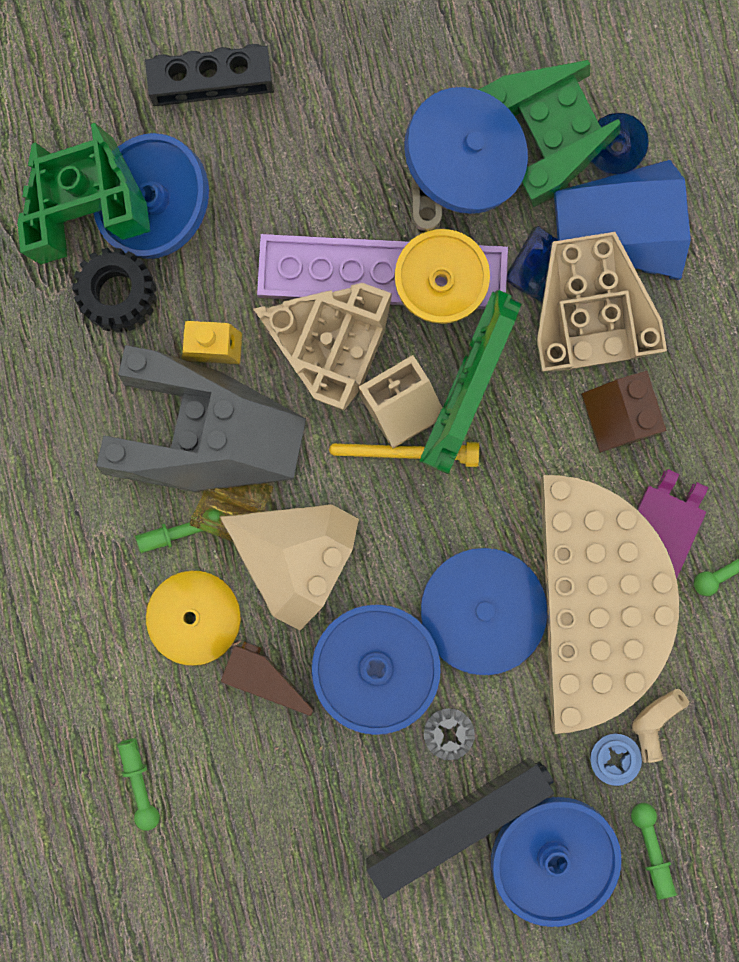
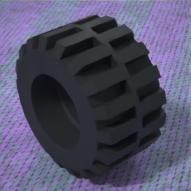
[72,248,157,333]

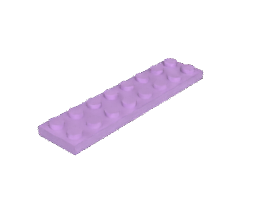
[257,234,508,309]

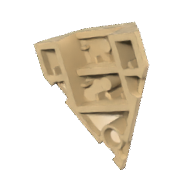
[253,283,392,411]
[219,504,359,631]

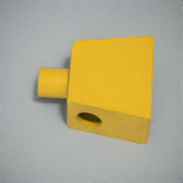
[182,321,242,364]

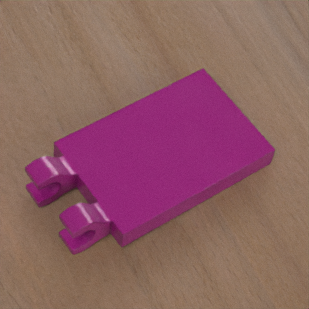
[637,469,708,579]

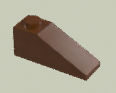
[221,641,314,716]

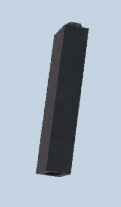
[366,758,554,899]

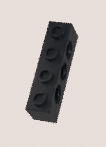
[145,44,274,107]

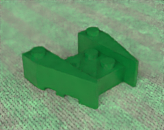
[478,60,621,208]
[17,123,151,264]

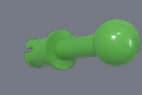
[135,509,224,554]
[694,558,739,596]
[117,738,160,831]
[631,803,677,900]

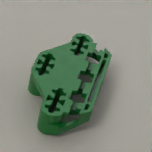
[419,290,522,474]

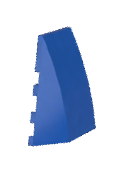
[554,160,691,280]

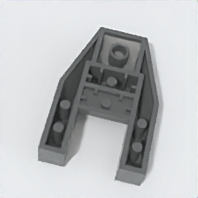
[96,345,306,492]

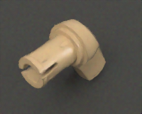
[632,689,689,763]

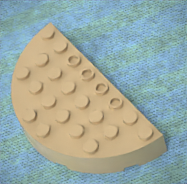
[540,475,679,734]

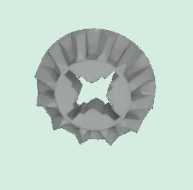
[424,708,475,760]

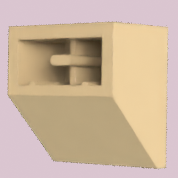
[359,355,442,449]

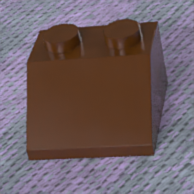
[581,371,667,453]

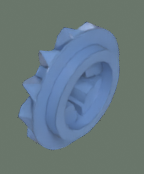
[589,733,642,786]

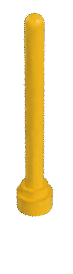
[329,442,479,467]

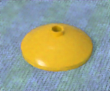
[395,229,490,324]
[146,571,241,666]

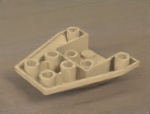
[536,232,667,372]

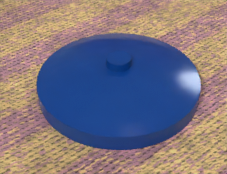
[404,87,528,214]
[93,133,209,259]
[421,548,547,675]
[312,605,441,735]
[491,797,621,927]

